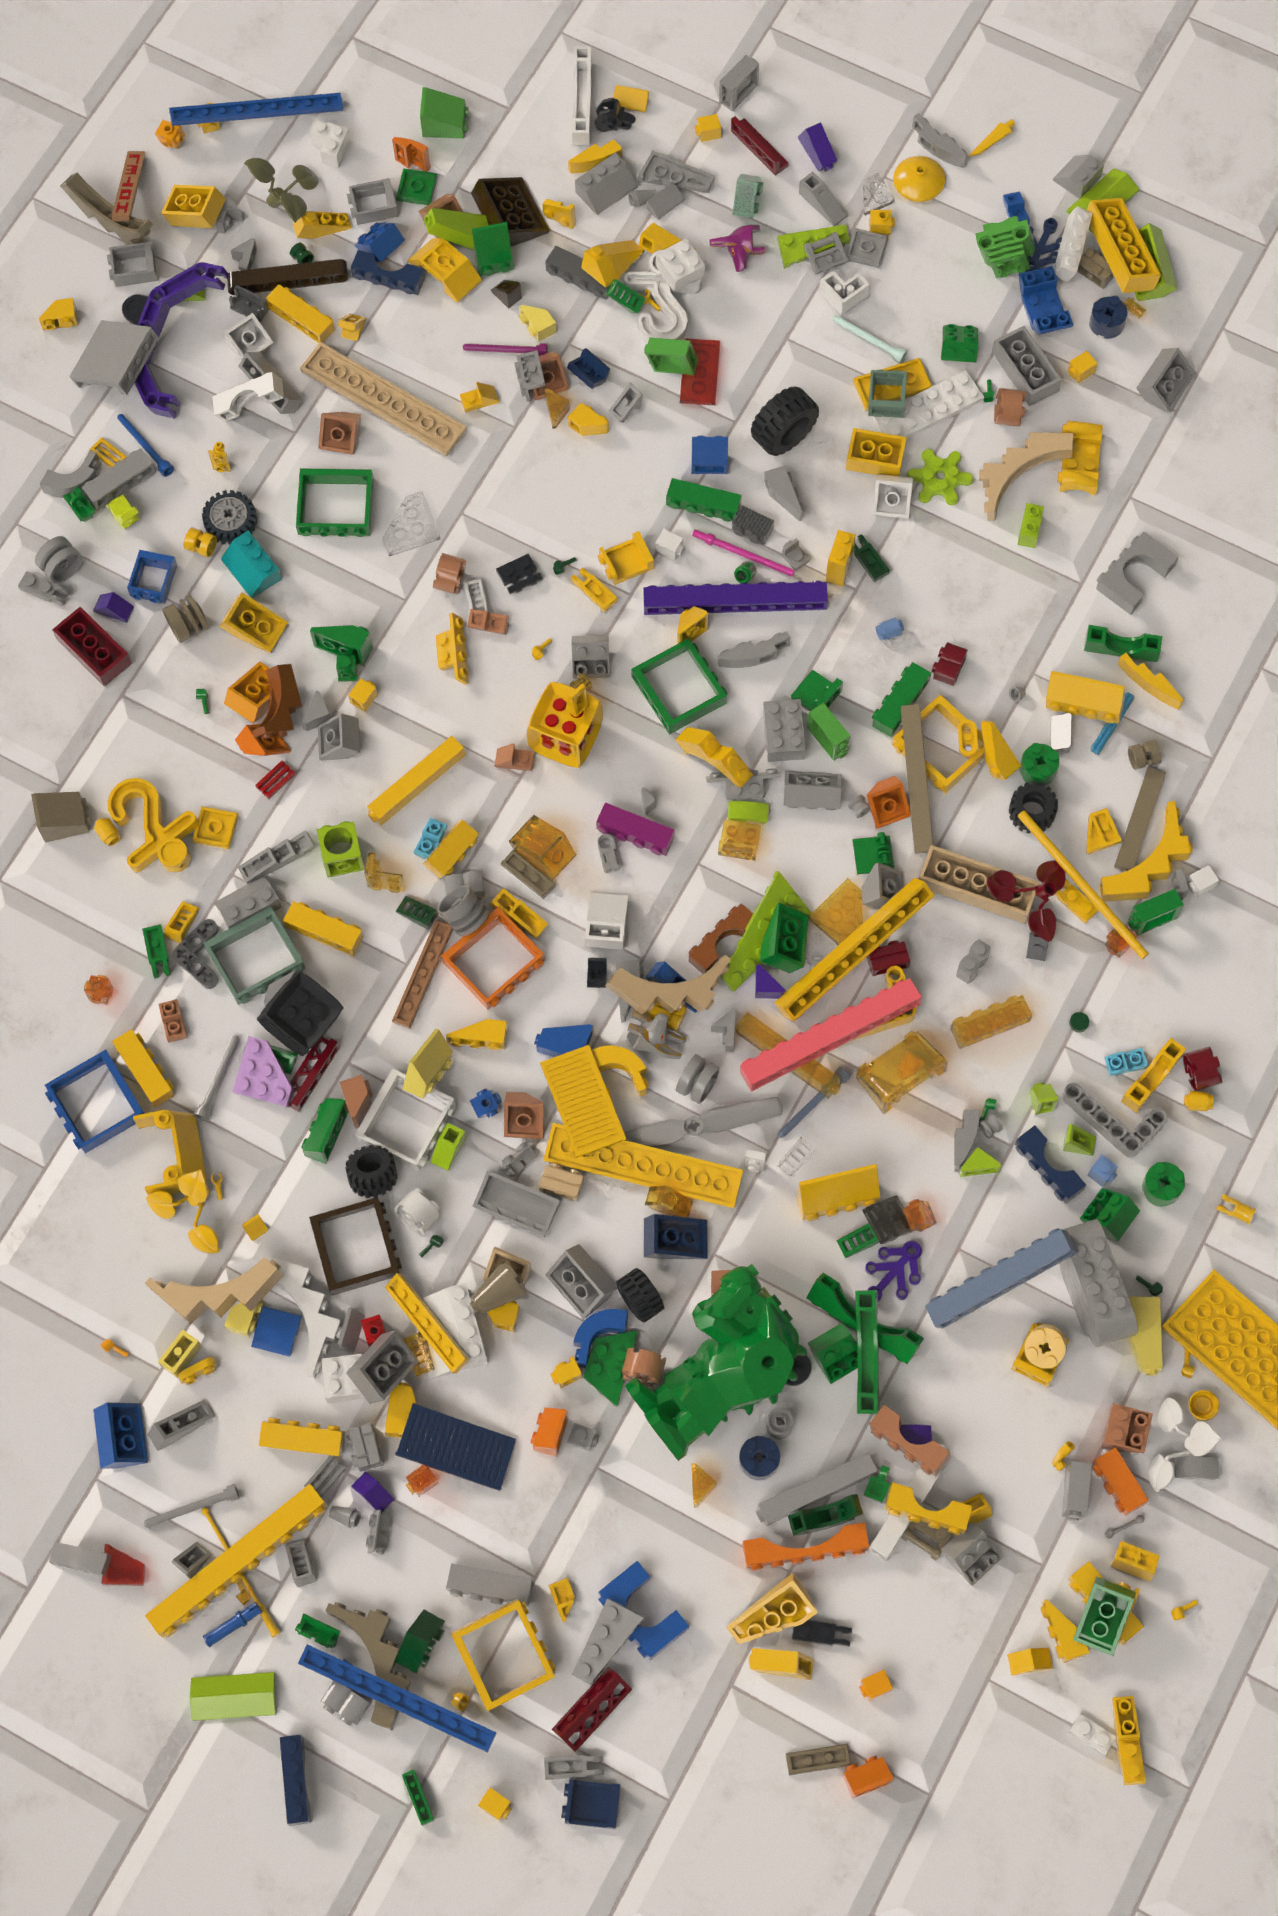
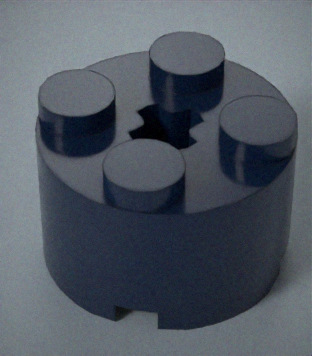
[1089,295,1128,339]
[739,1436,780,1480]

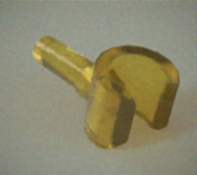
[236,1580,251,1605]

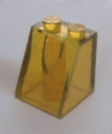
[509,815,577,881]

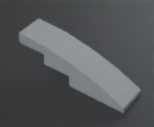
[238,830,316,883]

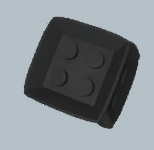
[257,971,344,1056]

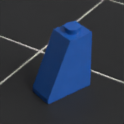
[534,1024,594,1057]

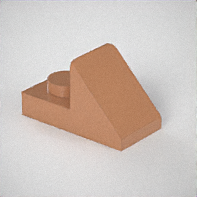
[494,744,534,771]

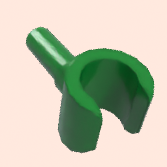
[983,379,994,403]
[196,689,209,714]
[979,1098,997,1122]

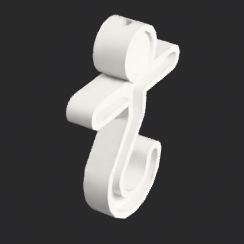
[624,250,701,344]

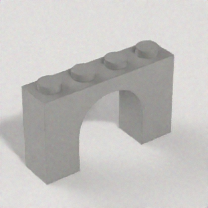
[1096,532,1179,615]

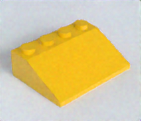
[797,1164,880,1221]

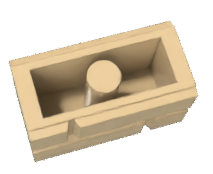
[539,1164,584,1202]

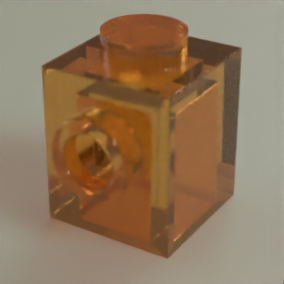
[1105,927,1137,958]
[903,1199,937,1232]
[405,1465,439,1497]

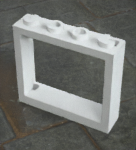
[355,1068,457,1171]

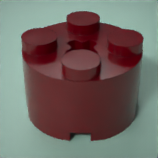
[1183,1046,1222,1091]

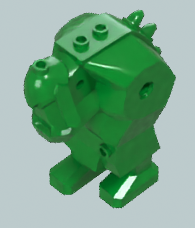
[625,1264,807,1461]

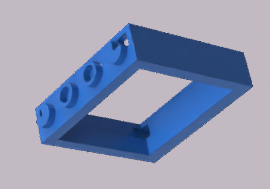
[45,1049,144,1154]

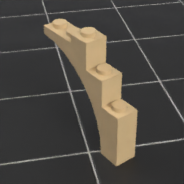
[979,432,1073,521]
[605,955,731,1014]

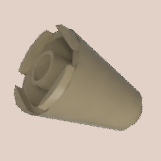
[470,1262,528,1314]

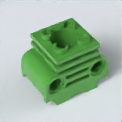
[975,216,1035,278]

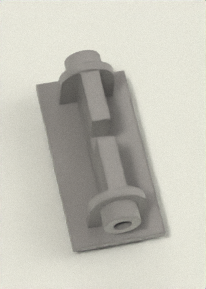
[499,1141,539,1178]
[366,1510,391,1554]

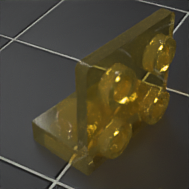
[718,820,761,861]
[364,852,405,893]

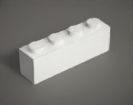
[1054,207,1093,282]

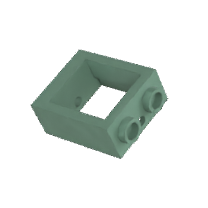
[868,370,907,418]

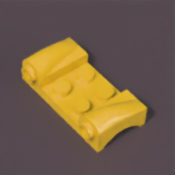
[1057,421,1103,495]

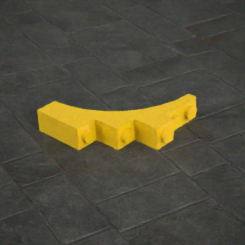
[1099,801,1193,902]

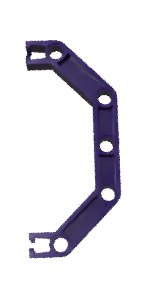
[134,262,229,419]

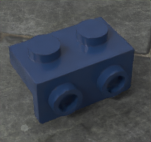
[567,348,610,389]

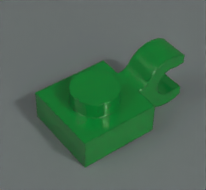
[863,1465,890,1503]

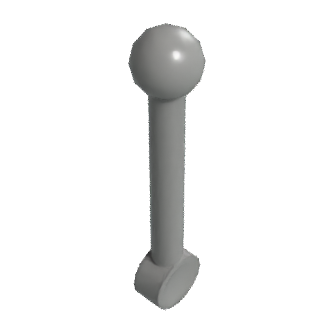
[1105,1515,1144,1539]

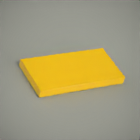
[853,358,932,411]

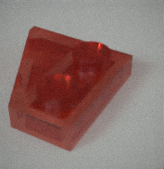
[101,1544,146,1586]

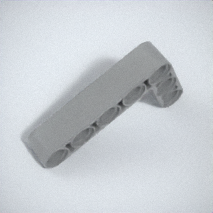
[1062,1083,1168,1158]

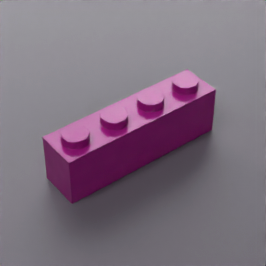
[596,802,675,856]

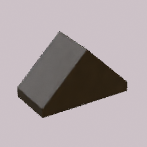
[491,280,522,309]

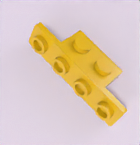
[436,613,469,685]

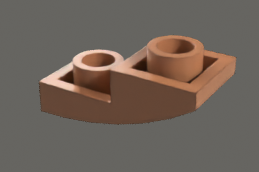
[158,999,187,1043]

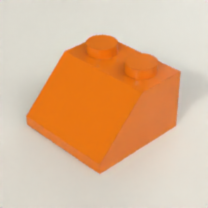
[530,1408,569,1457]
[842,1755,894,1799]

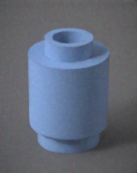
[875,617,904,641]

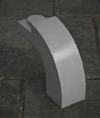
[40,450,100,498]

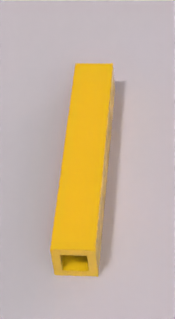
[367,736,465,826]

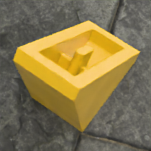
[1007,1648,1053,1676]

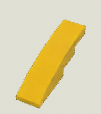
[1118,653,1184,710]

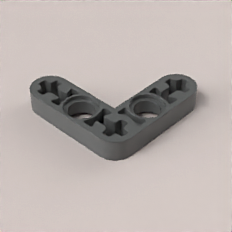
[173,919,218,989]

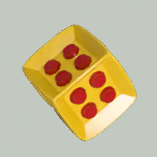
[527,682,603,768]

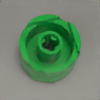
[1019,743,1059,785]
[1142,1162,1185,1207]

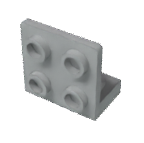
[514,351,545,402]

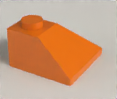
[235,724,291,756]
[867,776,911,829]

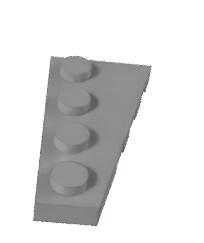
[637,150,715,193]
[572,1598,645,1684]

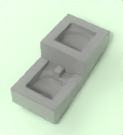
[1174,1457,1219,1480]

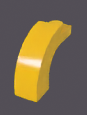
[591,1046,649,1097]

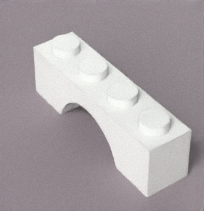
[213,372,284,422]

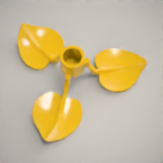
[146,1169,220,1253]

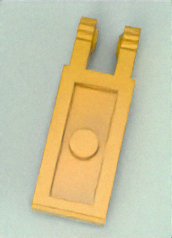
[571,568,618,613]
[1055,878,1099,924]

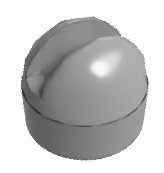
[1009,686,1026,702]

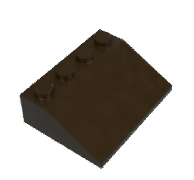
[471,177,550,246]

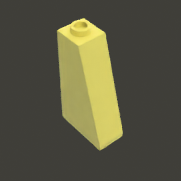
[1128,1296,1163,1376]

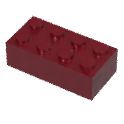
[52,607,132,687]

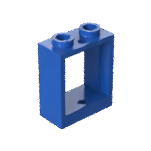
[127,550,177,603]

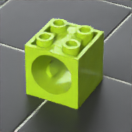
[317,821,365,878]

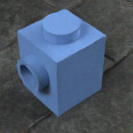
[1087,1154,1118,1187]

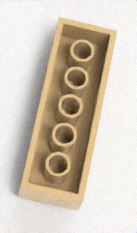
[919,845,1040,924]

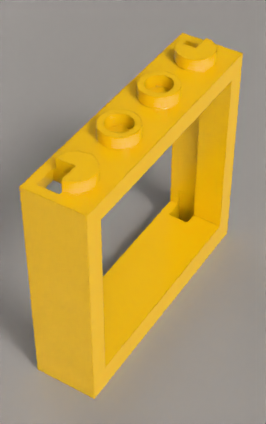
[892,695,985,794]
[450,1599,556,1711]

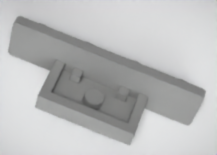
[706,768,782,800]

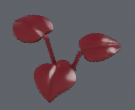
[987,860,1066,942]

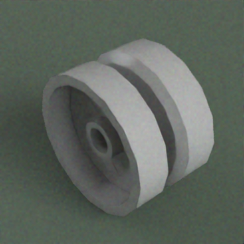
[35,536,83,583]
[676,1054,721,1104]

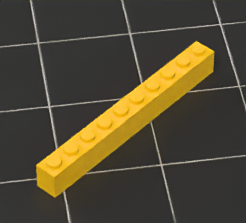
[774,878,935,1022]
[145,1484,328,1638]

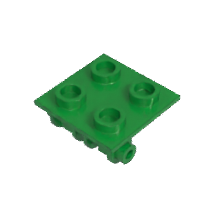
[852,832,895,875]

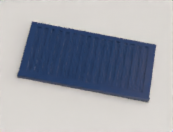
[395,1403,516,1491]

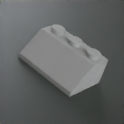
[575,153,638,215]
[1136,348,1196,413]
[783,771,842,810]
[214,876,282,929]
[546,1244,617,1319]

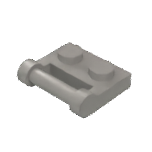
[803,232,848,275]

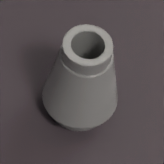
[628,190,655,208]
[329,1506,361,1528]

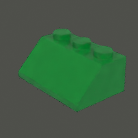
[301,1098,349,1164]

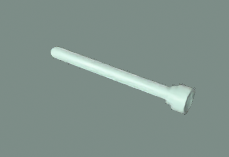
[833,315,908,363]

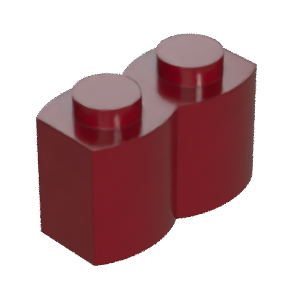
[931,642,968,686]

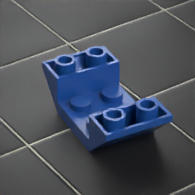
[1018,266,1073,335]

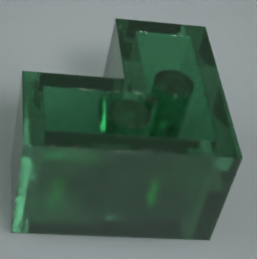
[732,174,764,218]

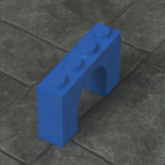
[598,1561,689,1660]

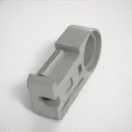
[598,834,620,873]

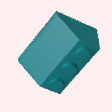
[221,531,282,599]

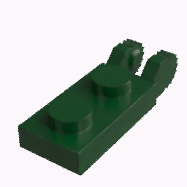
[854,534,890,582]

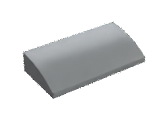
[472,1170,561,1237]

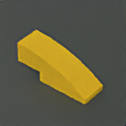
[568,139,622,173]
[489,888,548,938]

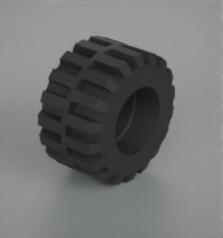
[1009,782,1058,834]
[345,1145,398,1198]
[616,1268,665,1323]

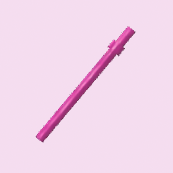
[692,529,795,577]

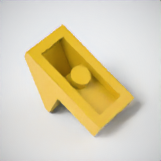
[338,313,366,341]
[460,382,499,413]

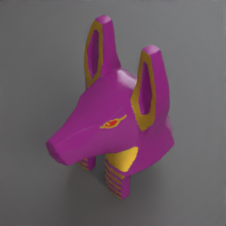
[709,224,765,272]

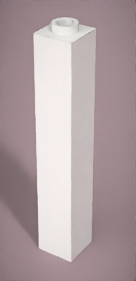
[869,1444,952,1561]

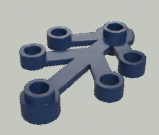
[1025,218,1062,272]

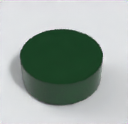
[1069,1012,1089,1033]

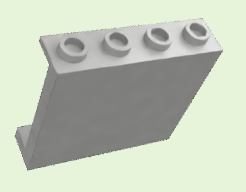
[69,320,159,395]

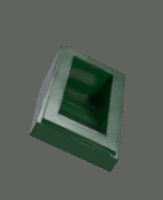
[396,896,438,930]

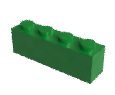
[666,478,742,522]
[872,662,931,737]

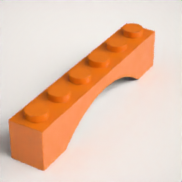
[742,1522,869,1571]

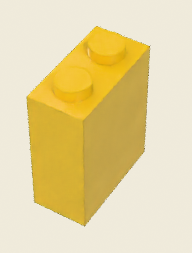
[826,530,856,586]

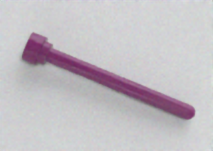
[463,343,548,356]

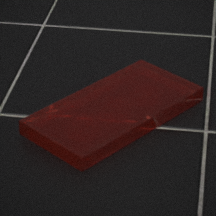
[680,338,720,406]

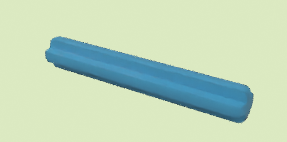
[1091,692,1134,754]

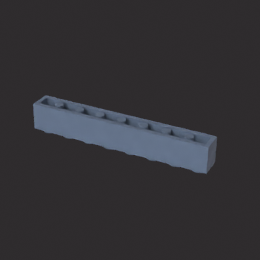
[925,1228,1078,1329]

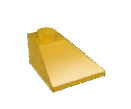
[677,606,708,644]

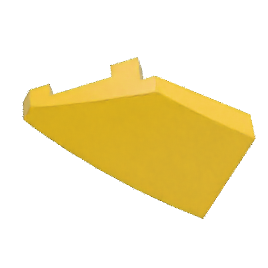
[548,1577,575,1622]

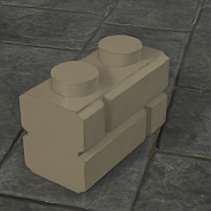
[1077,248,1114,289]

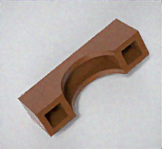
[688,903,753,974]

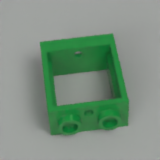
[1128,889,1184,936]

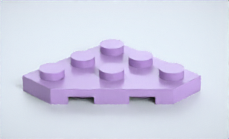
[232,1036,294,1107]

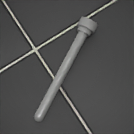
[193,1035,240,1121]
[143,1484,240,1527]

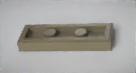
[501,850,556,900]
[785,1744,851,1776]

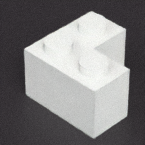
[310,119,350,168]
[819,270,870,315]

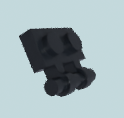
[496,553,542,594]

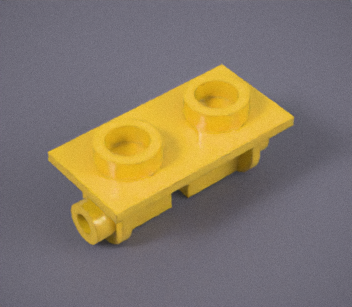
[208,442,231,472]

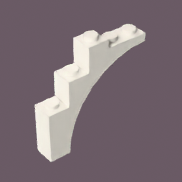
[263,1254,342,1379]

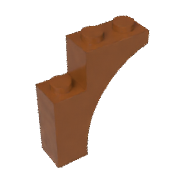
[253,664,302,740]

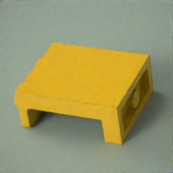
[597,531,654,585]
[1011,1323,1070,1387]

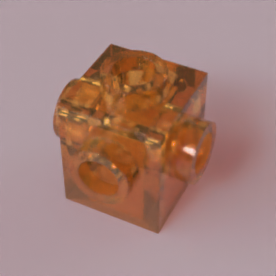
[84,975,114,1005]

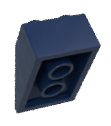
[644,1214,708,1259]

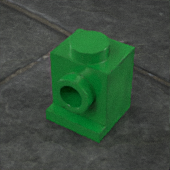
[336,655,357,682]

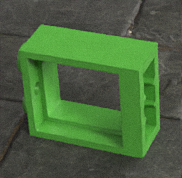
[644,337,698,375]
[807,703,851,761]

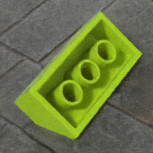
[1135,223,1177,301]

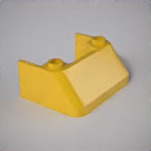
[133,1110,207,1195]

